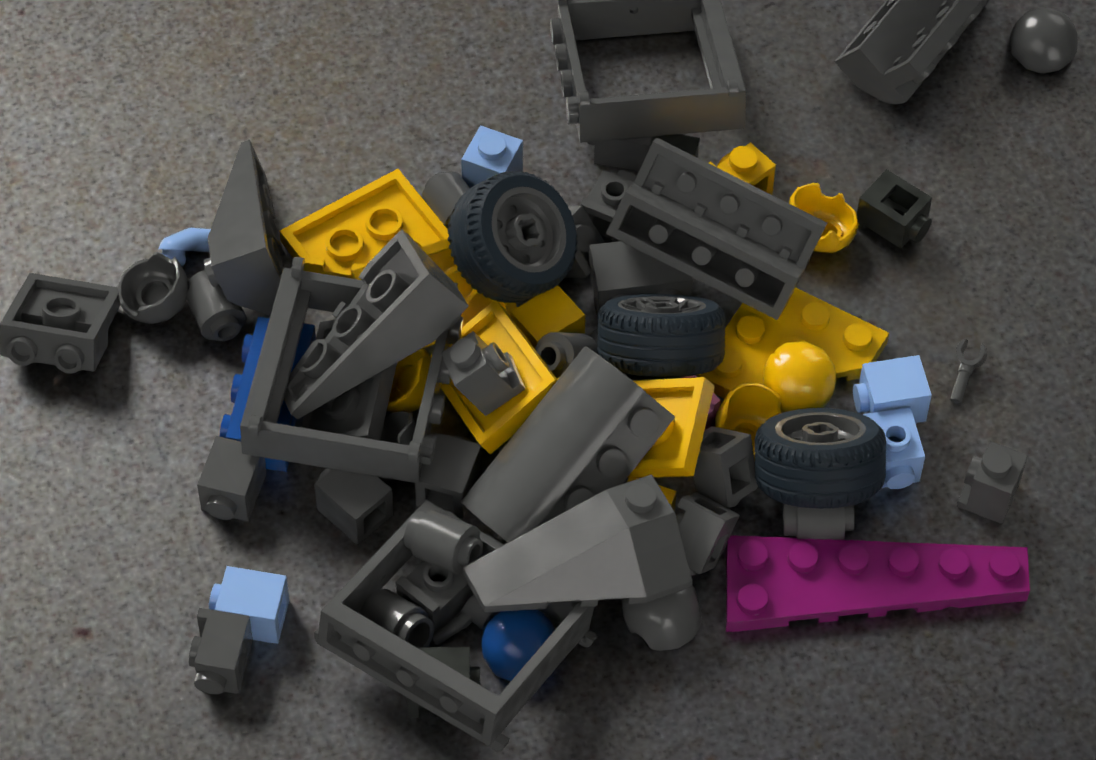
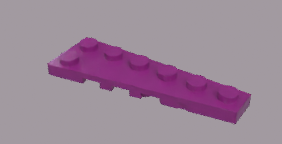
[726,535,1030,632]

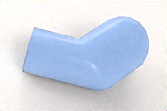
[159,228,211,266]

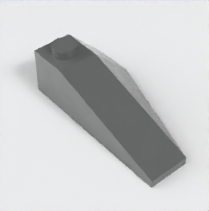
[204,140,285,316]
[284,229,469,419]
[463,474,692,612]

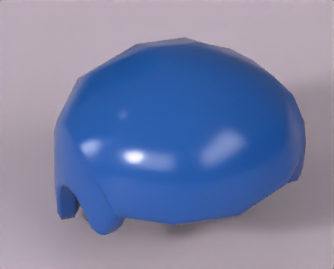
[482,609,555,682]

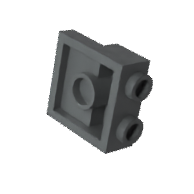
[0,273,120,373]

